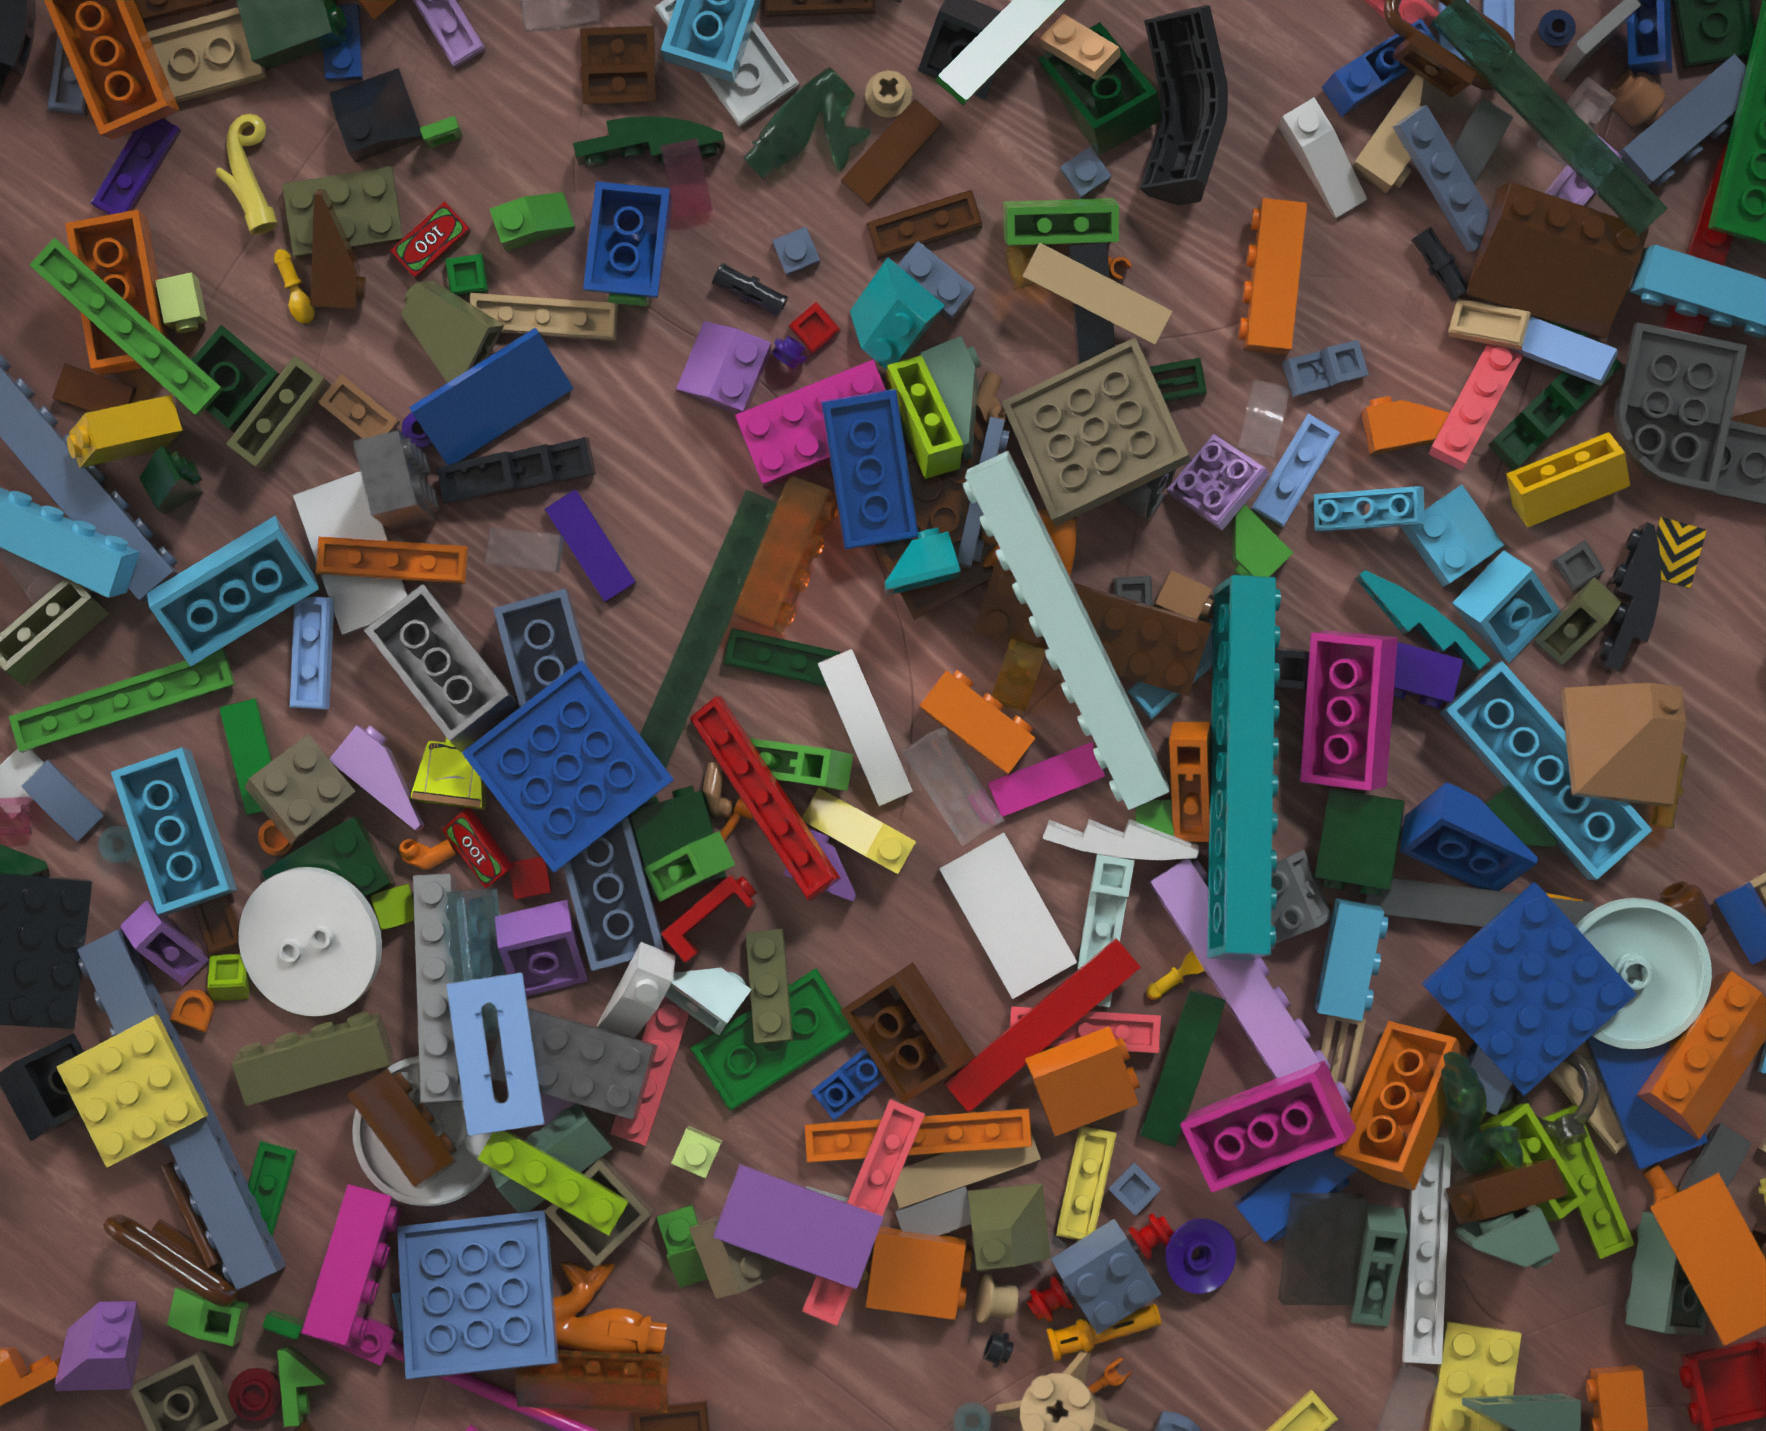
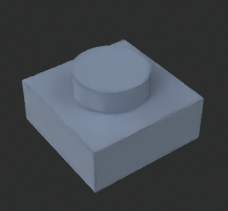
[1060,146,1111,199]
[772,226,820,277]
[1108,1162,1161,1216]

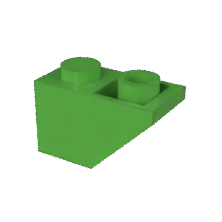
[167,1287,250,1346]

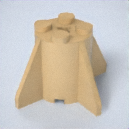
[996,1350,1128,1431]

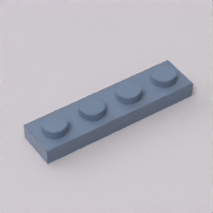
[1393,105,1490,252]
[957,417,1010,569]

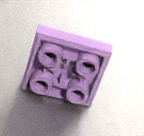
[1166,434,1270,530]

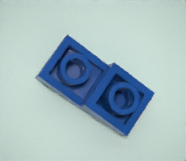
[811,1048,885,1120]

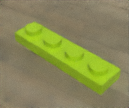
[1540,1104,1635,1259]
[477,1130,629,1236]

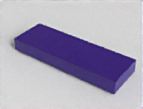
[90,118,181,215]
[545,489,636,603]

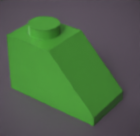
[489,192,576,252]
[1232,504,1293,577]
[644,831,735,902]

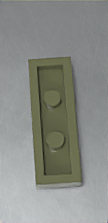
[746,929,794,1045]

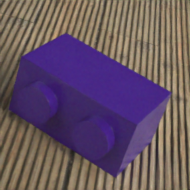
[1393,642,1464,709]

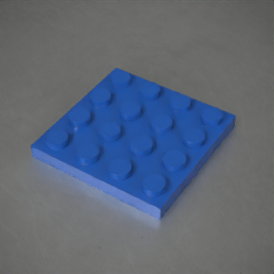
[462,660,674,873]
[1421,882,1637,1096]

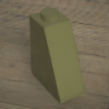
[401,280,504,383]

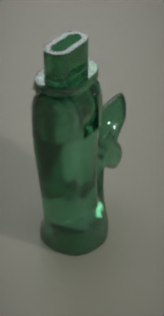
[742,67,871,179]
[1441,1052,1523,1173]

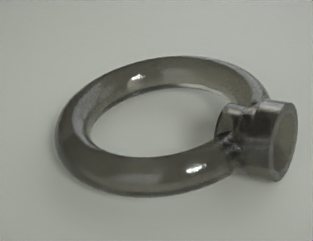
[1513,1051,1599,1146]

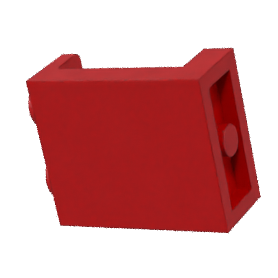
[661,875,757,963]
[1678,1336,1766,1431]

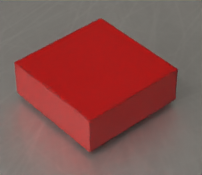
[788,302,840,355]
[509,856,552,900]

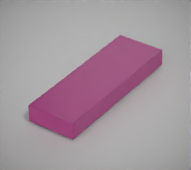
[988,742,1105,817]

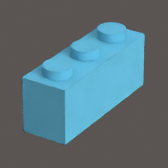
[1314,898,1388,1021]

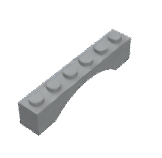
[413,874,463,1104]

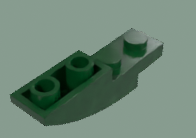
[573,116,726,168]

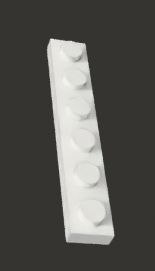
[1402,1136,1452,1364]

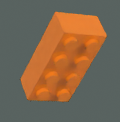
[44,0,180,140]
[65,210,169,376]

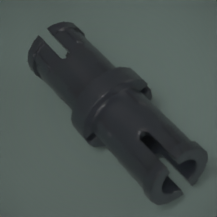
[1411,227,1469,302]
[712,262,788,318]

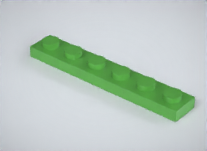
[29,237,224,417]
[9,649,236,753]

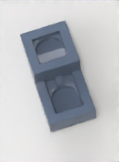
[1282,340,1369,398]
[21,759,104,842]

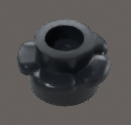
[983,1331,1014,1368]

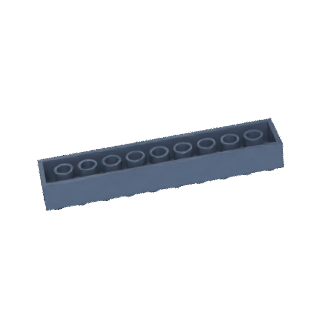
[493,588,667,971]

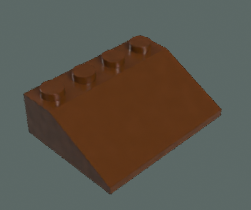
[1466,182,1649,339]

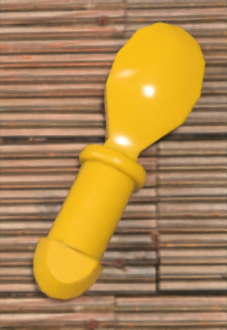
[273,249,316,324]
[1146,950,1205,1000]

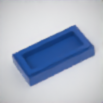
[1715,882,1766,965]

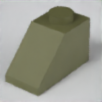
[1534,577,1622,665]

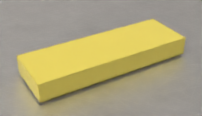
[1056,1125,1117,1241]

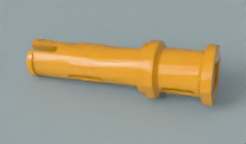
[1046,1304,1162,1362]

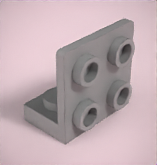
[1271,850,1332,943]

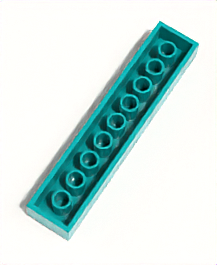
[1207,575,1281,961]

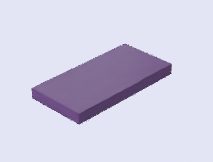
[713,1164,883,1289]

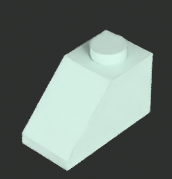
[665,968,752,1035]

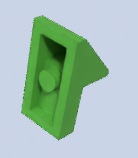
[656,1204,708,1288]
[277,1345,331,1427]

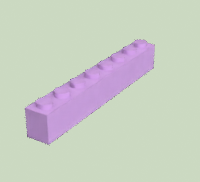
[1148,859,1352,1113]

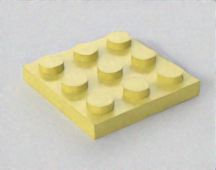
[56,1015,209,1168]

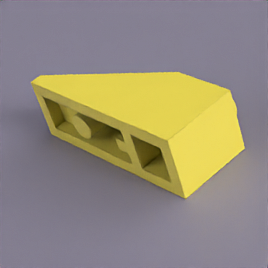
[802,788,916,875]

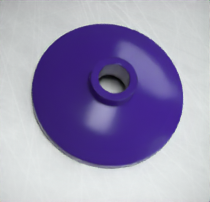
[1165,1218,1236,1294]

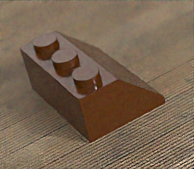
[840,962,975,1104]
[347,1069,457,1189]

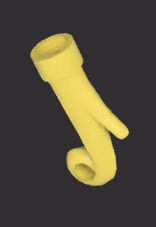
[215,114,278,235]

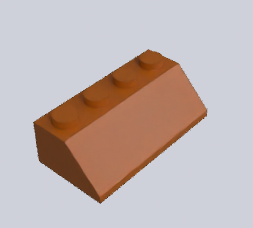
[1636,970,1766,1140]
[1334,1021,1469,1191]

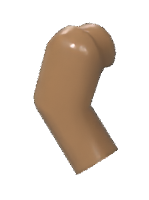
[976,372,1008,425]
[703,762,733,818]

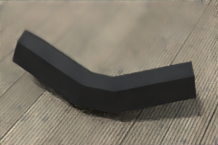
[1139,5,1228,205]

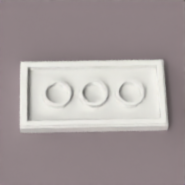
[655,0,800,128]
[293,471,408,635]
[939,833,1077,999]

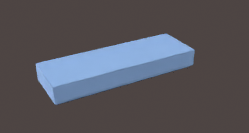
[1510,316,1618,386]
[1250,413,1340,528]
[290,597,334,709]

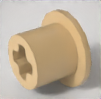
[865,70,913,118]
[975,1274,1018,1323]

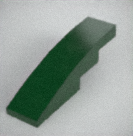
[1488,338,1623,471]
[1140,988,1226,1147]

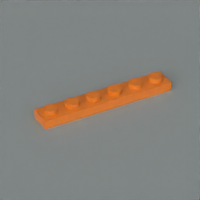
[805,1109,1032,1162]

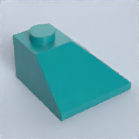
[884,528,960,596]

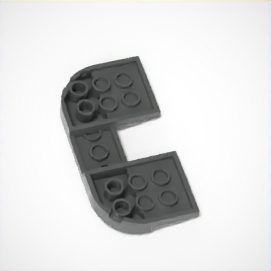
[1614,322,1766,505]

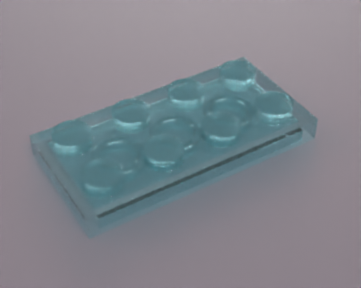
[446,888,505,1041]

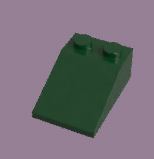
[1038,22,1163,156]
[261,817,396,899]

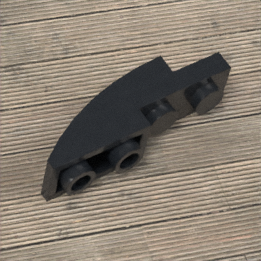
[0,0,36,95]
[1597,522,1661,674]

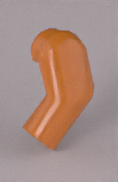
[398,839,457,870]
[1642,1163,1679,1204]

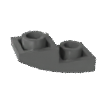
[1452,97,1513,183]
[1678,1123,1752,1192]

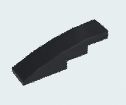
[1069,243,1115,364]
[436,437,596,504]

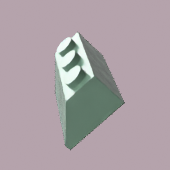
[1452,1205,1560,1269]
[1625,1212,1707,1336]

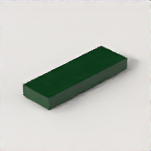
[723,628,840,688]

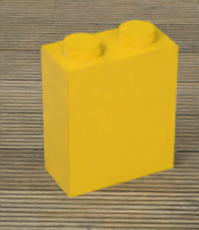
[67,395,182,468]

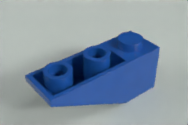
[1321,18,1439,118]

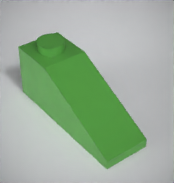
[749,738,853,791]

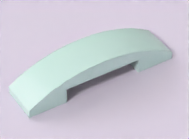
[1077,854,1135,1007]

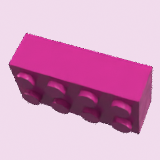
[735,360,886,489]
[1300,630,1398,791]
[1180,1060,1356,1193]
[302,1184,402,1349]

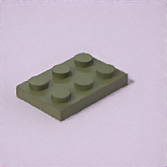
[282,166,404,259]

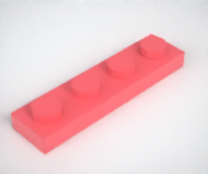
[1428,344,1523,471]
[610,996,690,1146]
[1010,1006,1161,1053]

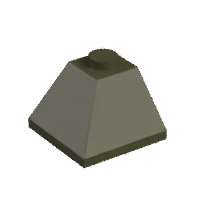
[968,1183,1051,1270]

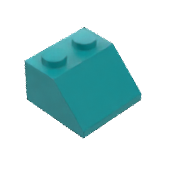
[850,258,945,370]

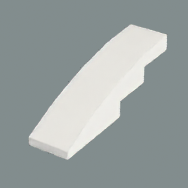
[817,649,913,806]
[1042,819,1199,860]

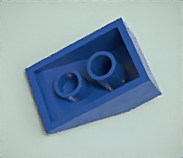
[583,181,673,298]
[1400,782,1538,891]

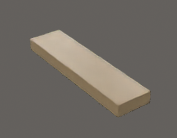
[1022,243,1172,345]
[470,293,619,342]
[893,1132,1041,1209]

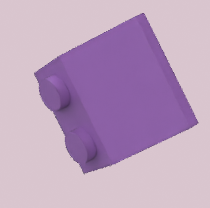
[676,321,772,414]
[495,900,588,996]
[55,1301,143,1391]

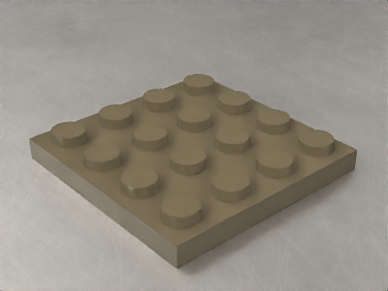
[1001,337,1192,526]

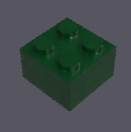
[191,324,280,433]

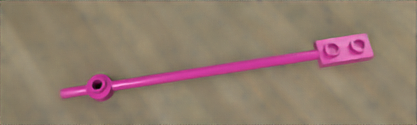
[322,1315,599,1431]

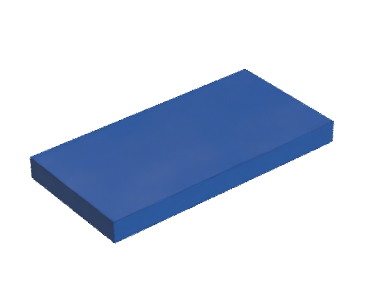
[409,328,574,465]
[821,389,918,550]
[1586,1035,1708,1169]

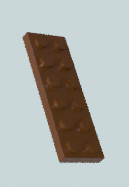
[974,560,1211,696]

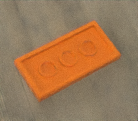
[1649,1173,1766,1346]

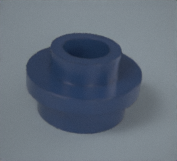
[1538,10,1576,47]

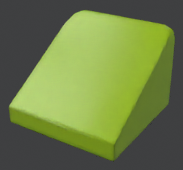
[370,883,414,931]
[207,954,249,1001]

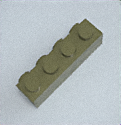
[232,1012,394,1106]

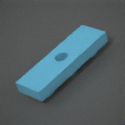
[1314,486,1425,532]

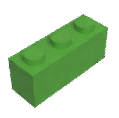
[1003,198,1119,245]

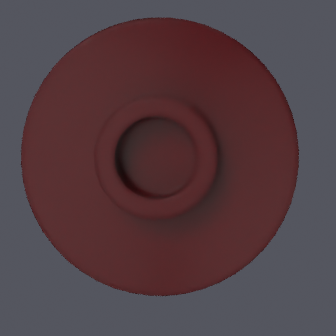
[229,1367,282,1421]

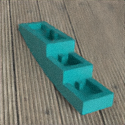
[1354,570,1491,672]

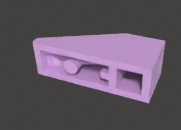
[329,725,425,831]

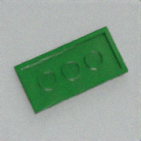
[690,968,854,1111]

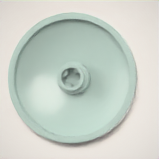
[1576,898,1712,1049]

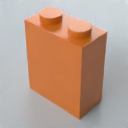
[1025,1026,1140,1137]
[866,1227,972,1320]

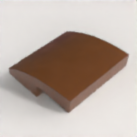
[580,25,657,104]

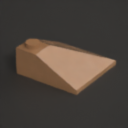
[1561,683,1686,807]

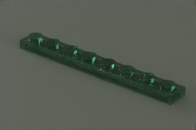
[1432,0,1668,237]
[640,489,781,769]

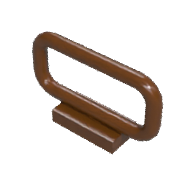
[1384,0,1516,98]
[104,1215,238,1307]

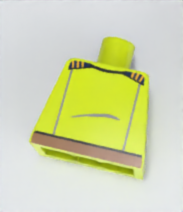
[410,737,486,810]

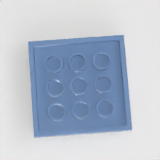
[397,1210,559,1380]

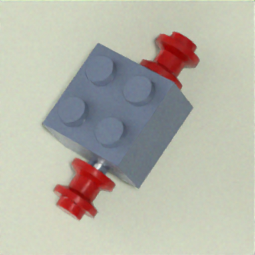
[1027,1213,1174,1334]

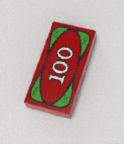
[390,201,471,279]
[441,807,514,889]

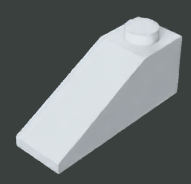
[1278,98,1367,219]
[596,942,676,1038]

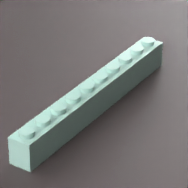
[963,451,1169,810]

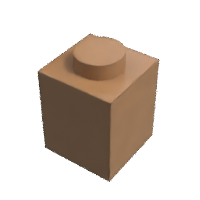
[1153,570,1214,620]

